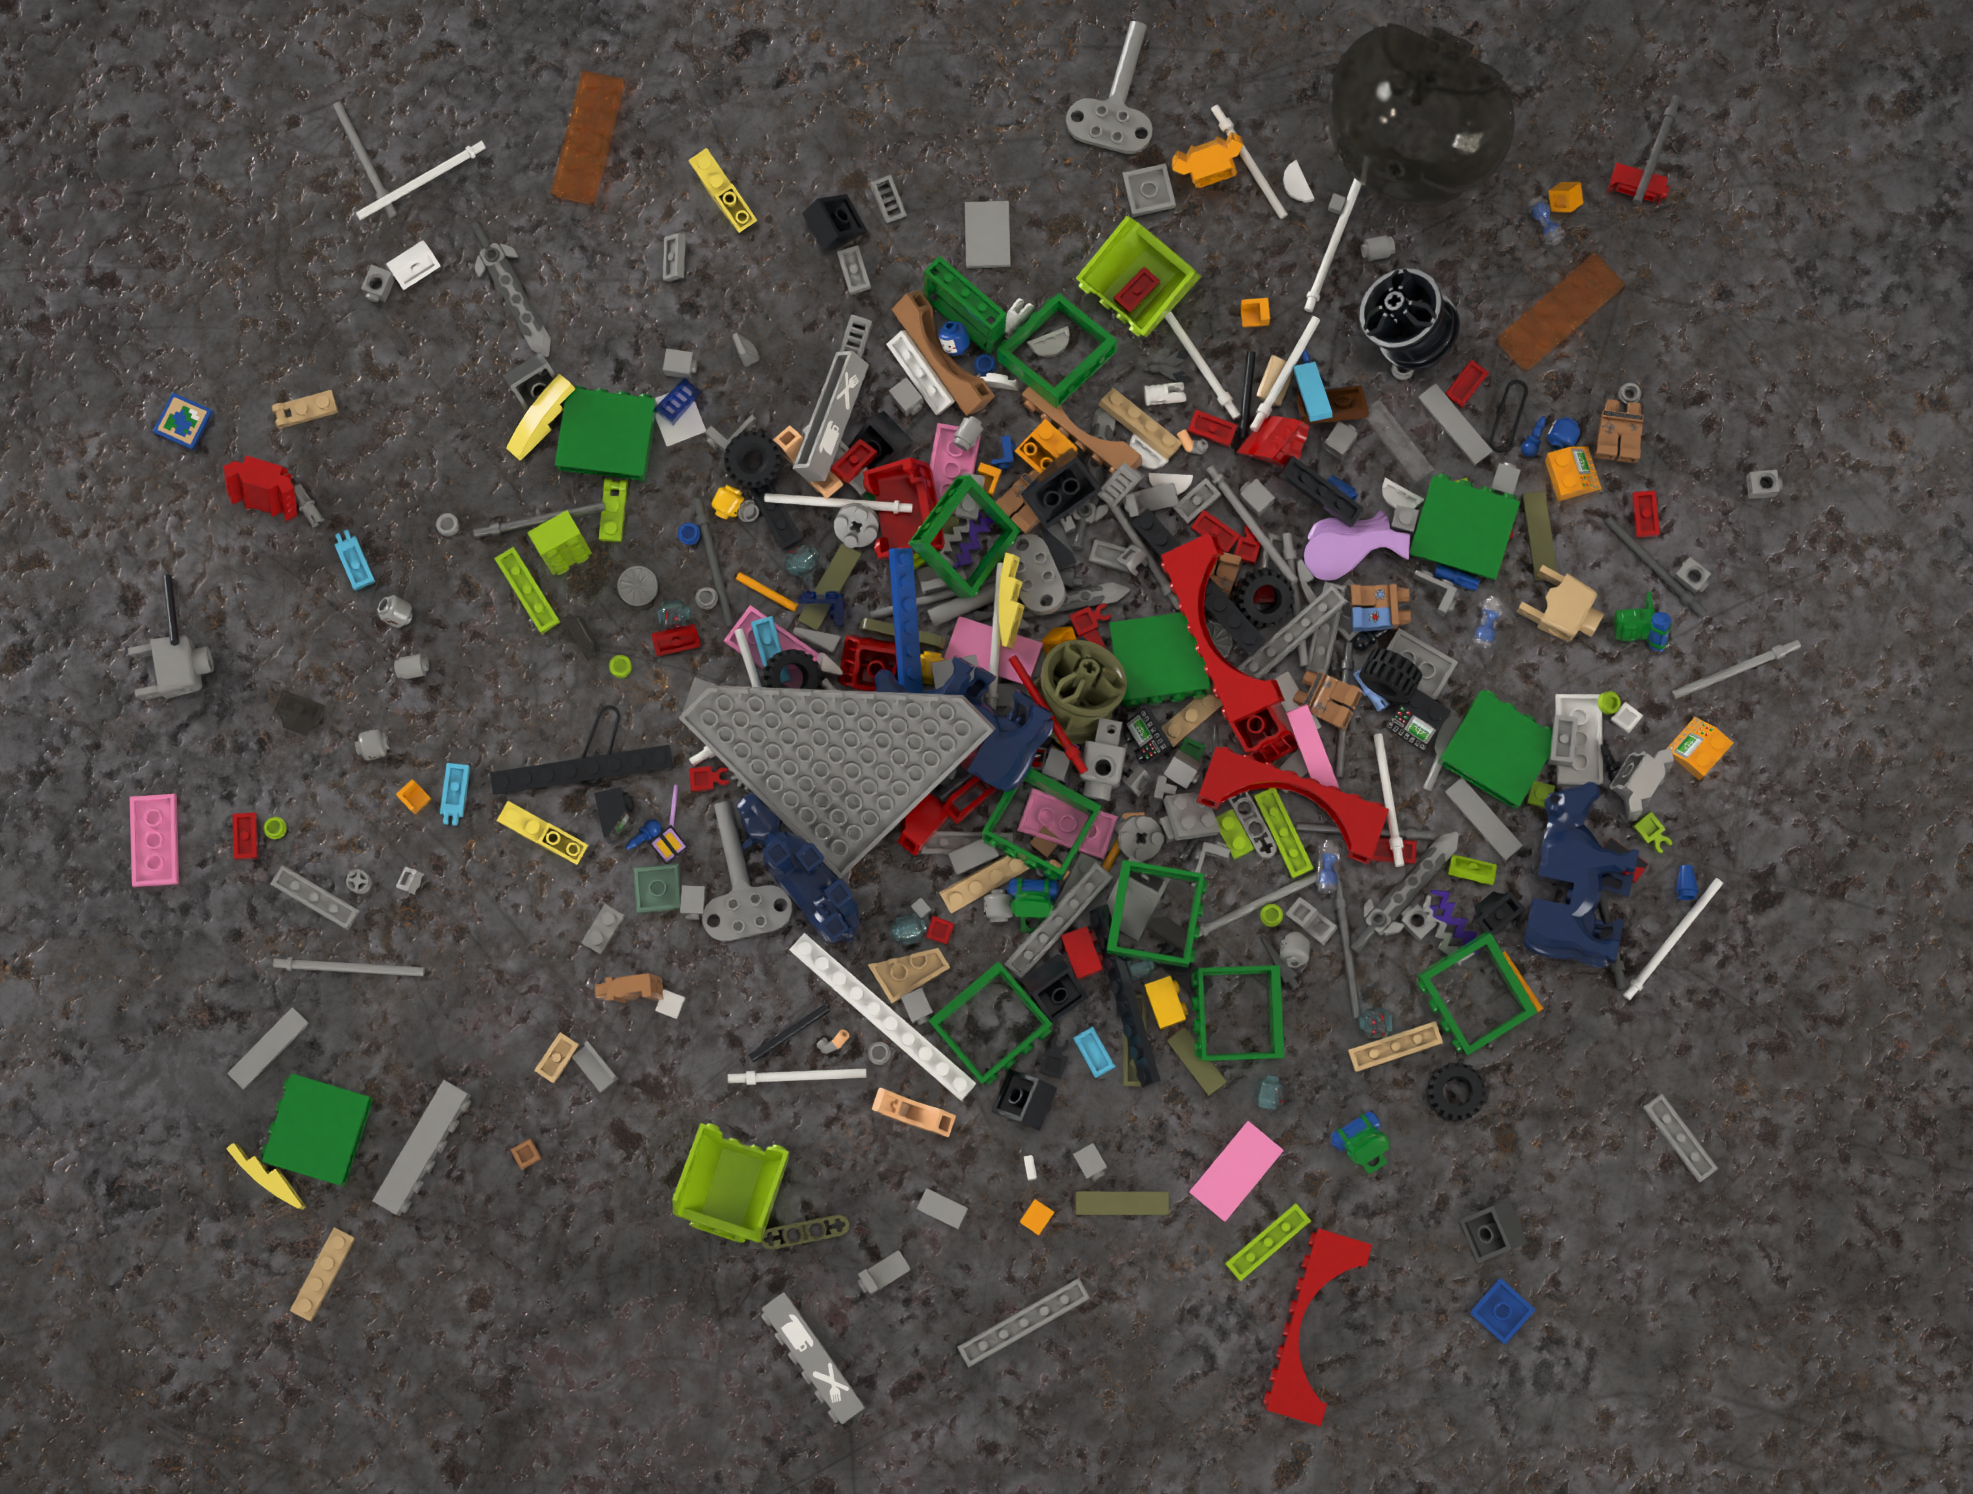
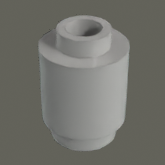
[1361,235,1395,261]
[953,416,983,451]
[394,654,429,680]

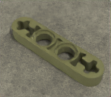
[859,618,946,650]
[761,1215,850,1250]

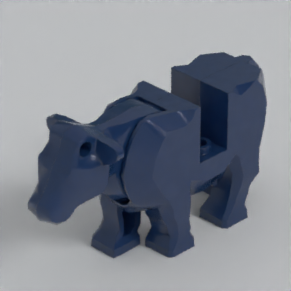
[874,655,1054,792]
[1524,782,1639,968]
[736,793,860,943]

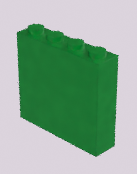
[555,386,657,481]
[1409,473,1520,581]
[1109,612,1211,708]
[1437,690,1553,810]
[261,1073,374,1187]

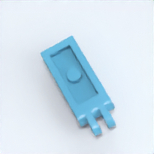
[334,529,376,591]
[440,763,471,826]

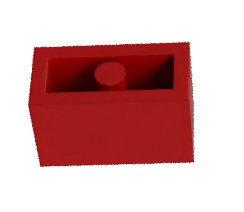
[1061,926,1104,980]

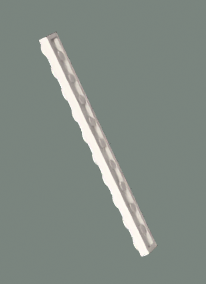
[789,933,976,1101]

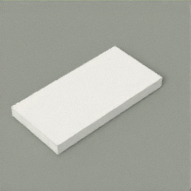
[1555,694,1603,785]

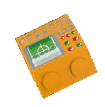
[1545,447,1602,502]
[1667,717,1734,781]

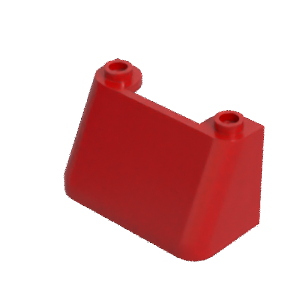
[863,457,945,560]

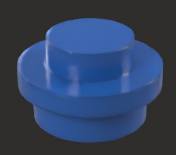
[974,354,996,376]
[678,523,700,545]

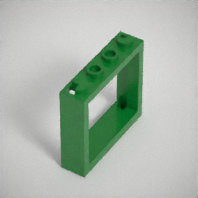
[924,255,1007,355]
[997,293,1118,408]
[908,475,1021,598]
[981,768,1102,881]
[1106,860,1208,968]
[1416,932,1537,1056]
[928,961,1052,1086]
[1191,965,1285,1062]

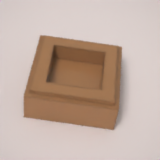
[1029,826,1061,858]
[510,1138,542,1170]

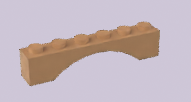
[892,290,995,416]
[1022,375,1143,479]

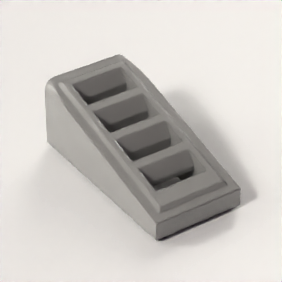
[869,174,907,224]
[840,315,873,358]
[732,333,760,367]
[1097,462,1142,507]
[793,627,842,656]

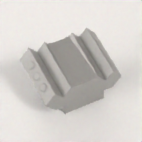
[1609,748,1674,823]

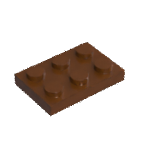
[1295,385,1369,425]

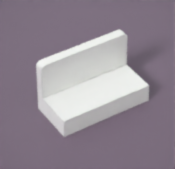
[386,241,441,290]

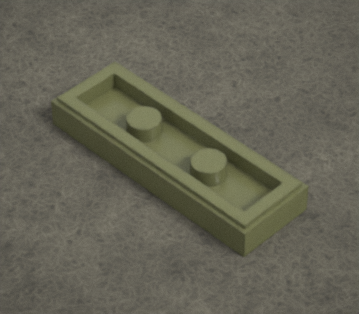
[1166,1027,1227,1096]

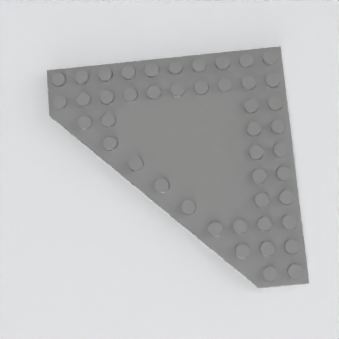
[679,685,996,879]

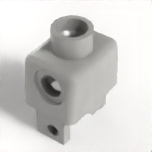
[128,635,214,700]
[1080,718,1128,801]

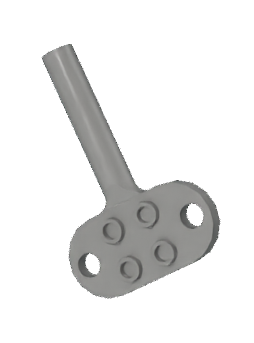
[1066,21,1153,154]
[928,534,1066,627]
[702,801,793,942]

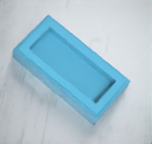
[1073,1027,1116,1079]

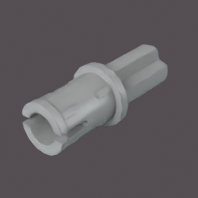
[294,484,324,527]

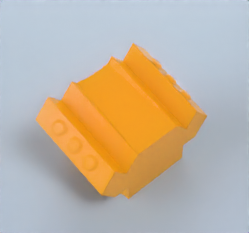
[1172,131,1243,188]

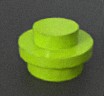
[264,817,287,840]
[1260,904,1283,927]

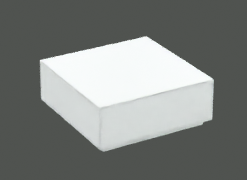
[1611,702,1643,734]
[655,989,685,1019]
[1024,1155,1037,1181]

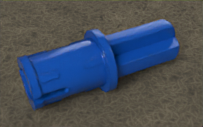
[1434,563,1480,591]

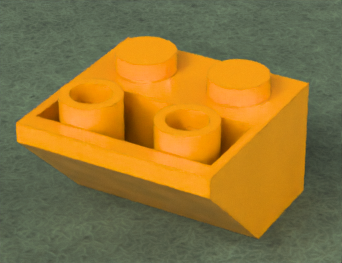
[1015,419,1078,474]

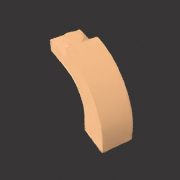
[773,425,843,499]
[872,1088,956,1137]

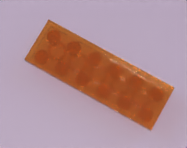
[550,70,625,205]
[1496,252,1625,372]

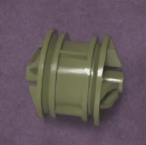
[1028,640,1127,744]

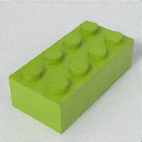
[527,510,592,575]

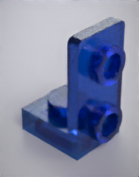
[798,591,845,626]

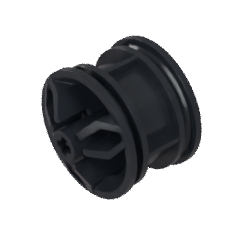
[1360,268,1460,370]

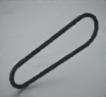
[581,705,620,787]

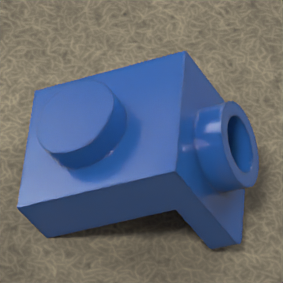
[991,435,1017,471]

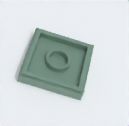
[633,863,681,914]

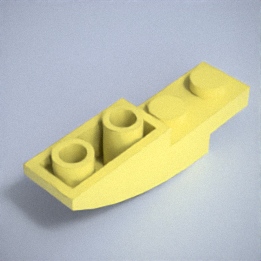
[688,148,757,233]
[497,801,588,865]

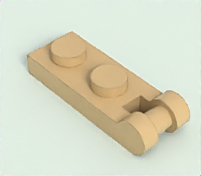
[272,390,338,428]

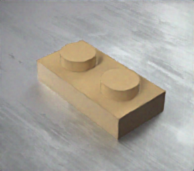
[534,1032,580,1084]

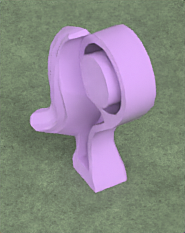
[1304,510,1410,581]

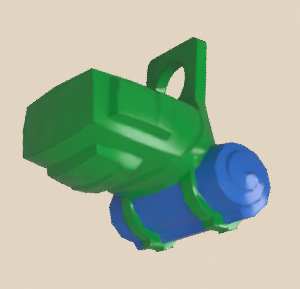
[1613,591,1671,652]
[1007,877,1060,933]
[1330,1111,1390,1174]

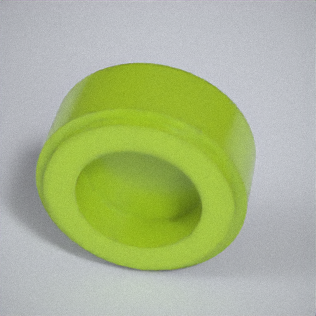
[609,655,632,678]
[1598,691,1621,715]

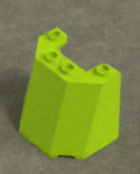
[1076,216,1202,337]
[672,1123,789,1243]

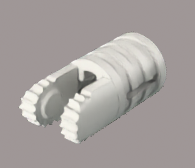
[1005,298,1035,339]
[1144,382,1186,406]

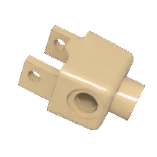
[1517,565,1604,642]

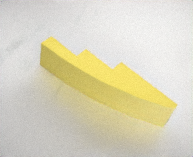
[506,374,575,461]
[998,553,1025,649]
[226,1143,306,1210]

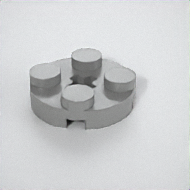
[834,503,880,548]
[1117,815,1164,862]

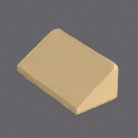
[1256,355,1294,407]

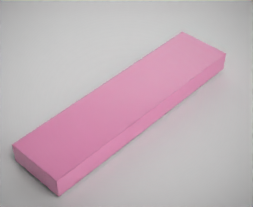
[1285,704,1340,789]

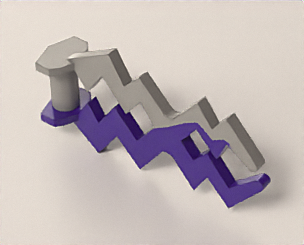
[939,507,995,571]
[1422,890,1479,966]

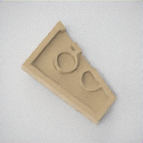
[868,948,950,1004]

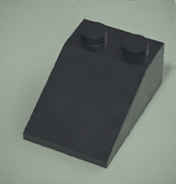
[1021,447,1102,529]

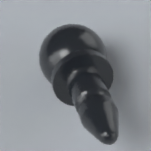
[1353,629,1391,651]
[1600,744,1621,782]

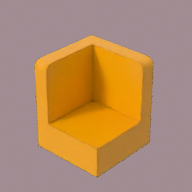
[1548,182,1583,212]
[1240,298,1270,328]
[977,462,1002,499]
[1041,627,1077,656]
[396,779,432,815]
[1020,1199,1054,1236]

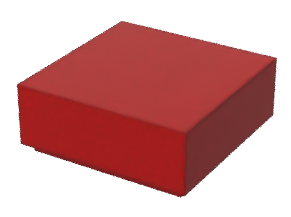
[925,916,954,945]

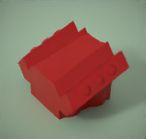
[1237,416,1309,467]
[223,455,297,521]
[838,635,898,692]
[1228,680,1298,763]

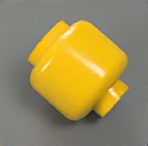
[711,485,744,520]
[920,651,945,685]

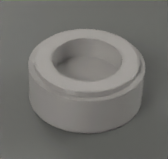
[436,513,460,537]

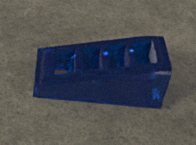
[655,378,702,426]

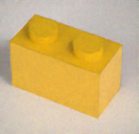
[1144,976,1188,1030]

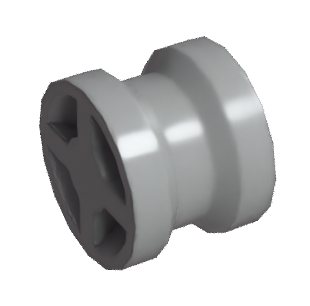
[346,869,372,894]

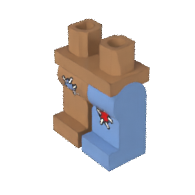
[1350,584,1411,632]

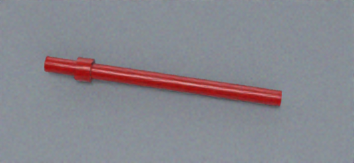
[1009,655,1088,775]

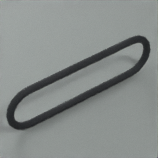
[1489,380,1528,453]

